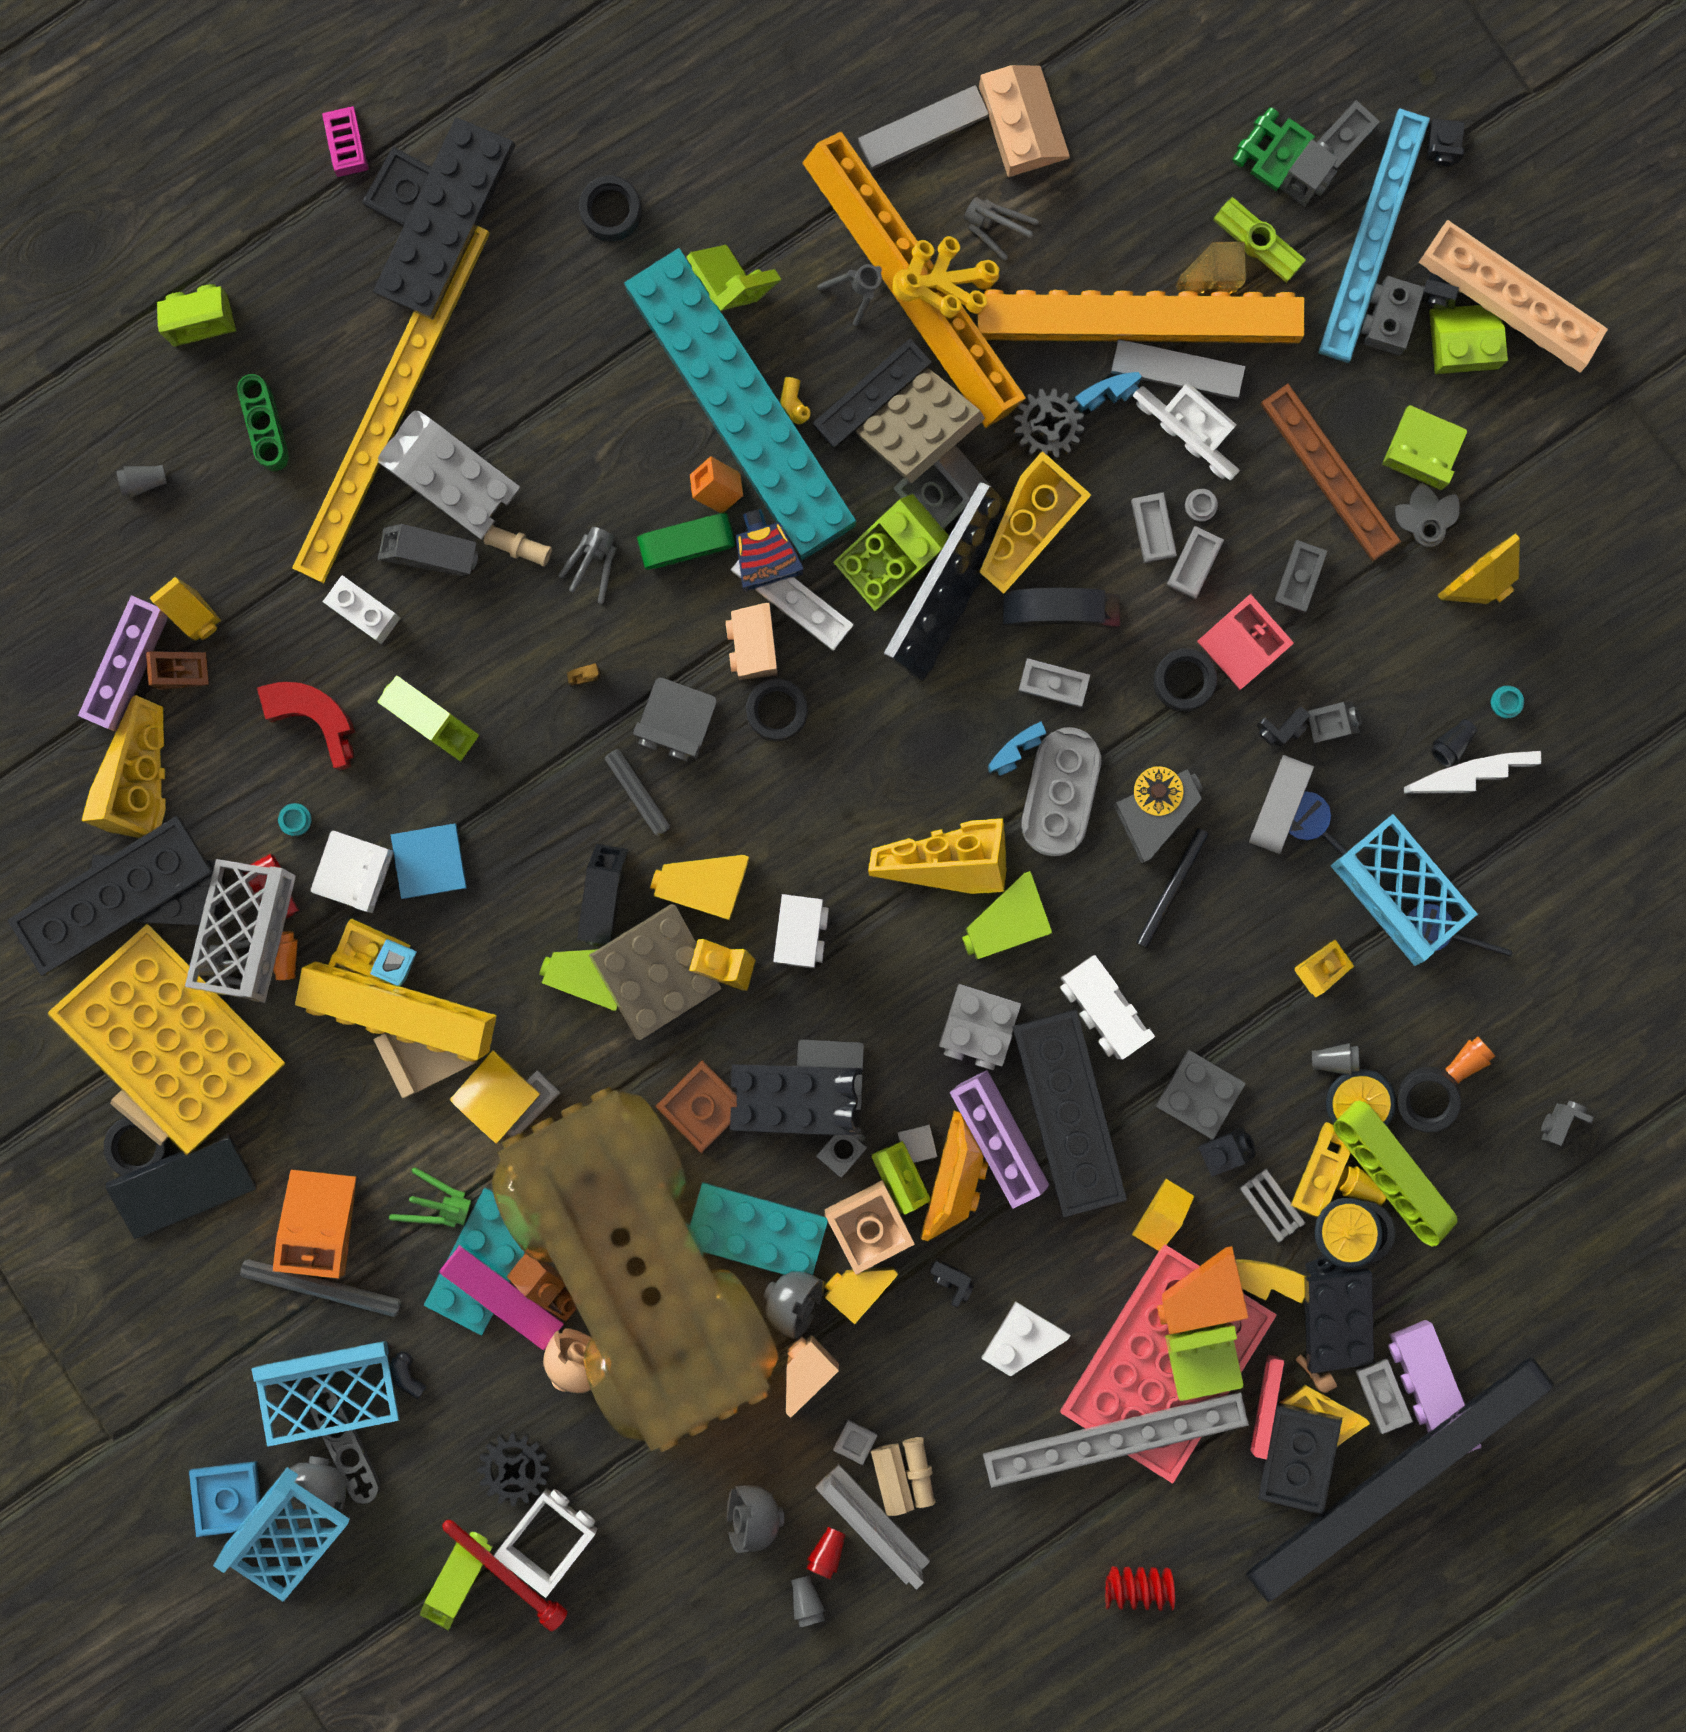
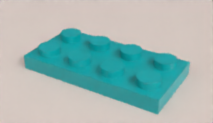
[684,1182,828,1275]
[424,1187,544,1336]

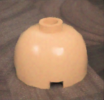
[543,1328,612,1393]

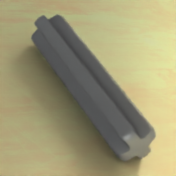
[605,749,670,836]

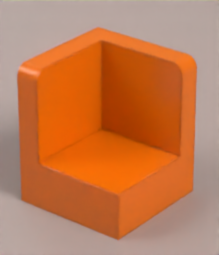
[690,456,743,513]

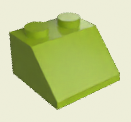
[157,284,236,347]
[1429,305,1508,374]

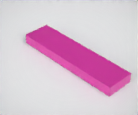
[439,1245,564,1350]

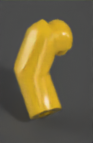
[780,377,811,424]

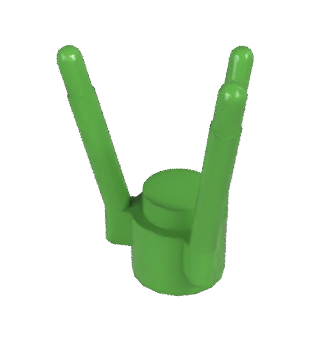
[389,1168,471,1228]

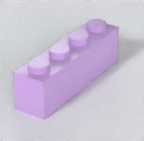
[78,595,168,732]
[950,1070,1049,1209]
[1388,1320,1481,1453]

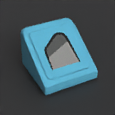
[370,939,417,986]

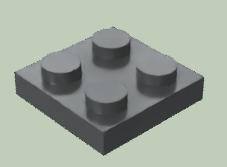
[1155,1050,1246,1140]

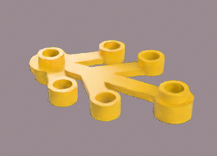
[892,236,999,318]

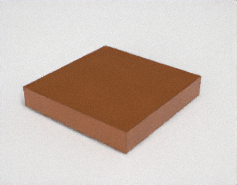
[655,1060,737,1153]

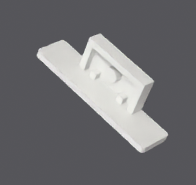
[1133,382,1240,480]

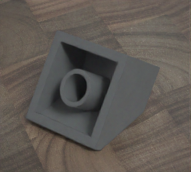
[894,445,990,530]

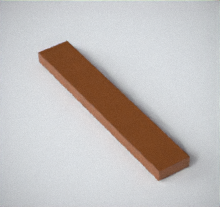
[1260,384,1401,562]

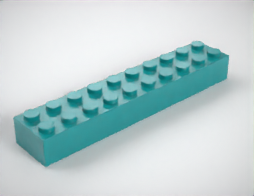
[624,248,856,561]

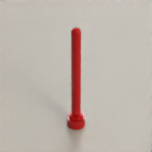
[442,1520,567,1631]

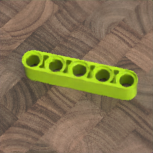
[1333,1101,1458,1246]

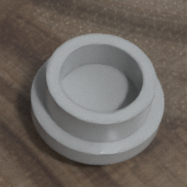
[1185,489,1218,522]

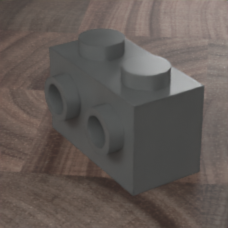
[1279,139,1338,207]
[1361,276,1425,356]

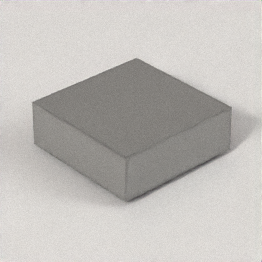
[898,1125,937,1163]
[833,1419,877,1465]

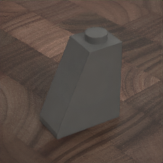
[378,524,478,576]
[1113,769,1203,863]

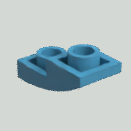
[1073,372,1142,413]
[987,722,1046,776]

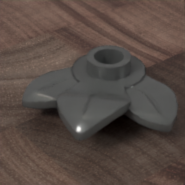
[1395,483,1460,547]

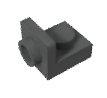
[1307,701,1362,743]

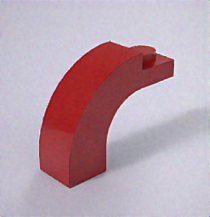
[257,682,355,770]

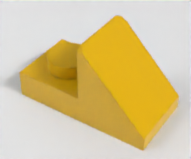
[689,939,756,991]
[1295,940,1354,998]

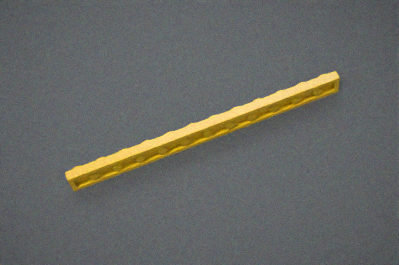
[292,226,489,584]

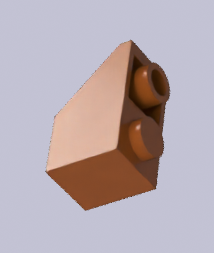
[507,1251,586,1321]

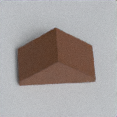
[146,651,209,690]

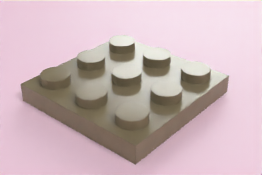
[855,368,985,483]
[589,904,722,1040]

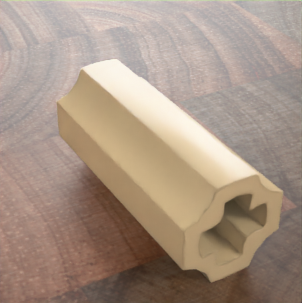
[871,1443,914,1516]

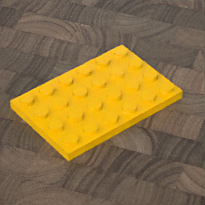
[48,924,285,1156]

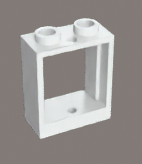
[494,1488,598,1598]

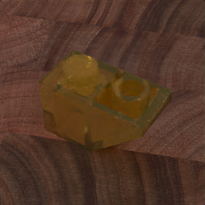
[1177,242,1246,294]

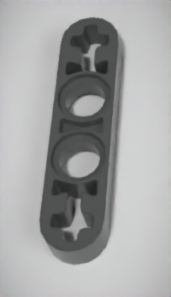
[307,1383,380,1504]

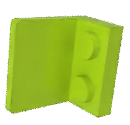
[687,245,782,311]
[1382,405,1467,490]
[1165,1322,1243,1401]

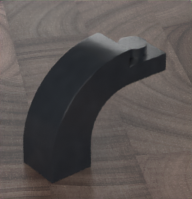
[1003,588,1120,628]

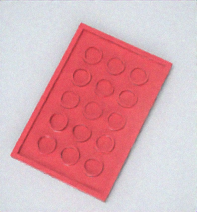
[1060,1244,1277,1484]

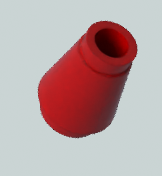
[806,1527,846,1579]

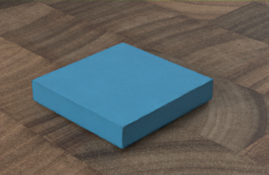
[391,824,467,899]
[189,1461,261,1537]

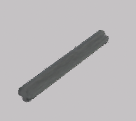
[240,1259,401,1317]

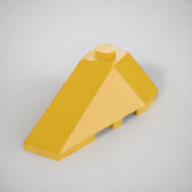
[980,451,1091,593]
[1437,533,1520,604]
[82,695,166,838]
[868,819,1007,894]

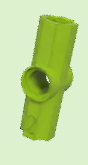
[1213,197,1306,283]

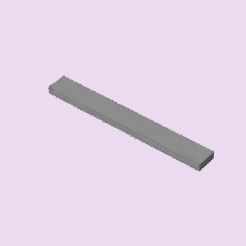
[983,1392,1249,1488]

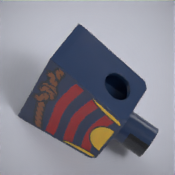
[736,509,803,592]

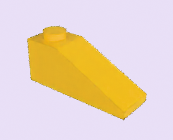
[150,577,221,641]

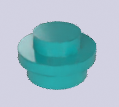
[1491,686,1524,718]
[278,803,312,836]

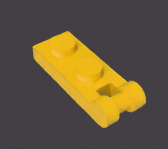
[1290,1122,1351,1218]

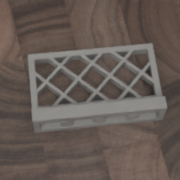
[185,859,296,1003]
[815,1464,930,1590]

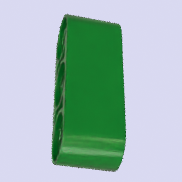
[237,374,289,471]
[637,513,736,570]

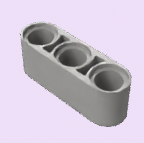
[1249,755,1314,854]

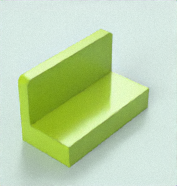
[872,1141,931,1215]

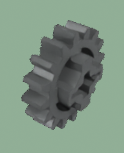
[1013,388,1084,460]

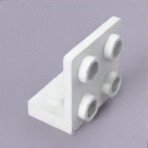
[311,831,394,913]

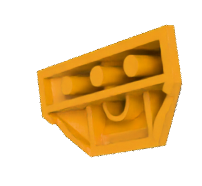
[920,1110,988,1241]

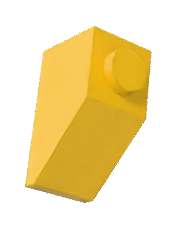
[825,1267,898,1324]

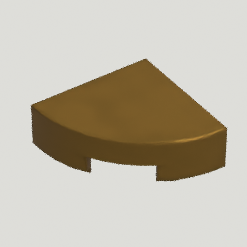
[567,663,601,686]

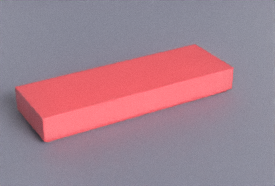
[1250,1355,1284,1459]

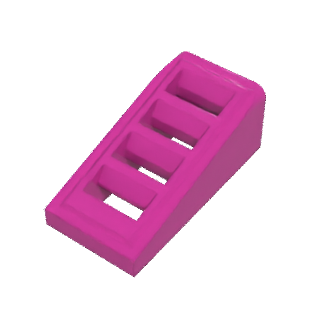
[322,106,369,177]

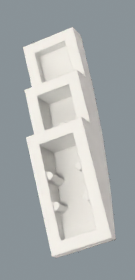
[1404,751,1541,794]

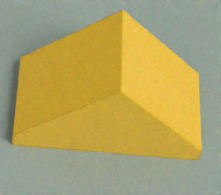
[1132,1179,1194,1251]

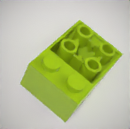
[833,494,949,611]

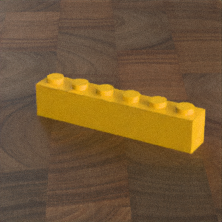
[295,961,497,1062]

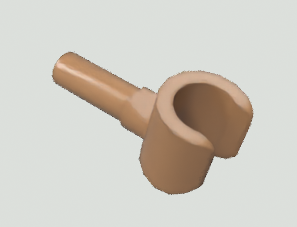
[1295,1354,1337,1393]

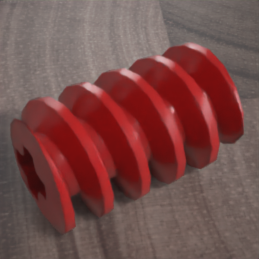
[1105,1566,1175,1611]

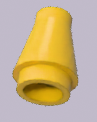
[1337,1166,1386,1205]

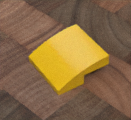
[329,919,411,985]
[450,1050,541,1144]

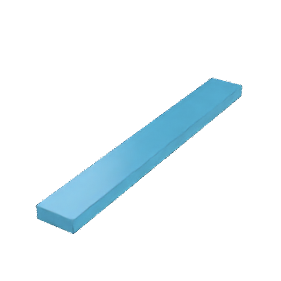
[1318,108,1430,363]

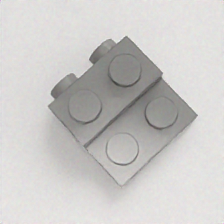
[939,984,1021,1070]

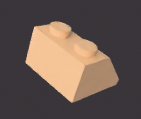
[726,603,778,680]
[825,1180,915,1274]
[786,1335,839,1418]

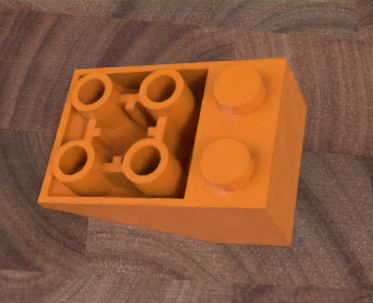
[273,1169,357,1279]

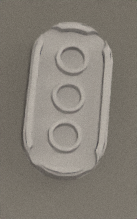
[1021,727,1101,856]

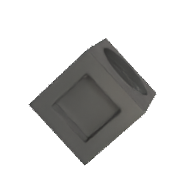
[816,1133,867,1178]

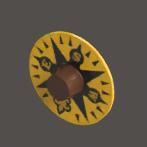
[1134,767,1183,816]

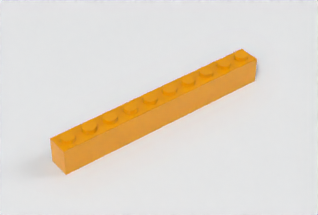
[802,132,1026,428]
[977,289,1304,343]

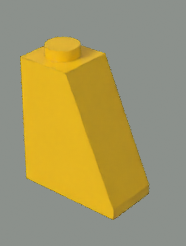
[650,855,750,920]

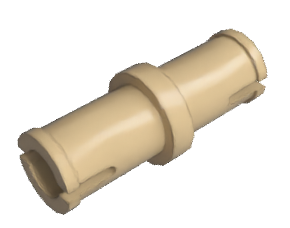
[484,525,552,567]
[903,1437,936,1508]

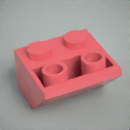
[1197,594,1294,690]

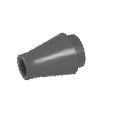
[116,465,167,498]
[1312,1043,1359,1075]
[791,1575,826,1627]

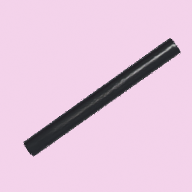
[1136,828,1209,948]

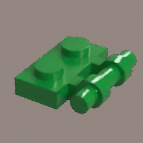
[1232,107,1315,192]

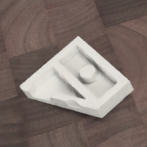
[982,1301,1070,1376]

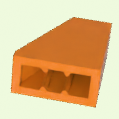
[1157,1246,1248,1334]

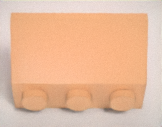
[979,65,1070,178]

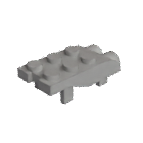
[378,411,521,540]

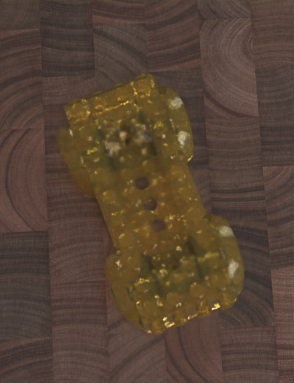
[492,1087,778,1452]

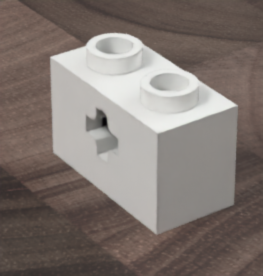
[323,576,401,644]

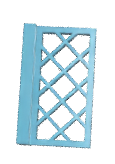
[1330,814,1478,966]
[252,1341,400,1447]
[213,1467,350,1601]

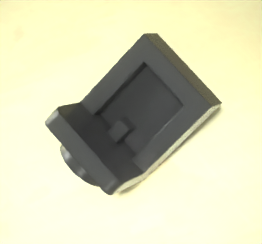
[1541,1101,1594,1146]

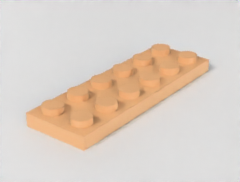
[1419,220,1608,373]

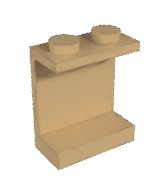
[373,1033,477,1098]

